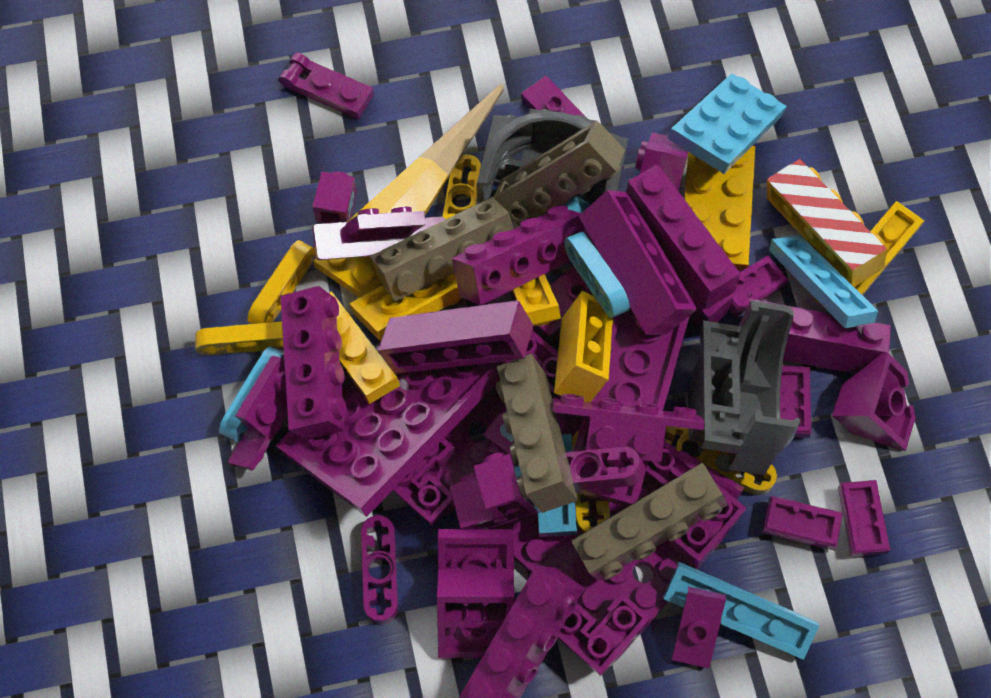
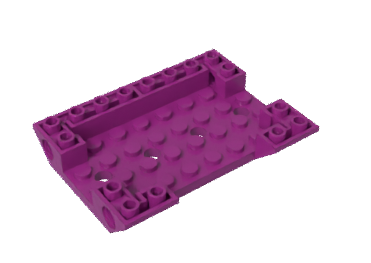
[393,331,747,676]

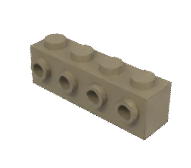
[493,121,625,226]
[370,197,514,301]
[496,354,578,513]
[572,463,728,581]

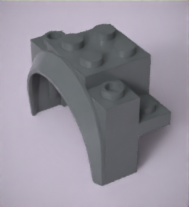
[476,109,628,202]
[688,300,800,475]

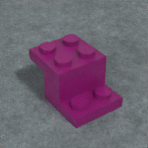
[437,529,514,658]

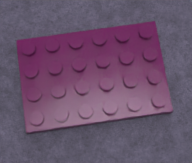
[275,310,513,517]

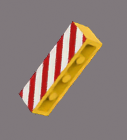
[767,159,887,287]

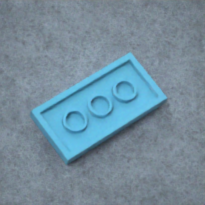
[667,73,787,174]

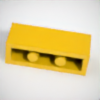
[554,291,613,402]

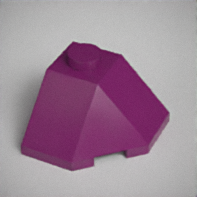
[832,353,915,451]

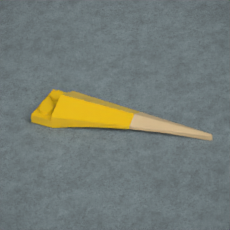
[313,84,503,298]

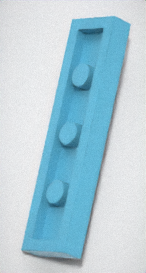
[769,235,878,328]
[663,562,819,660]

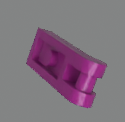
[278,52,374,120]

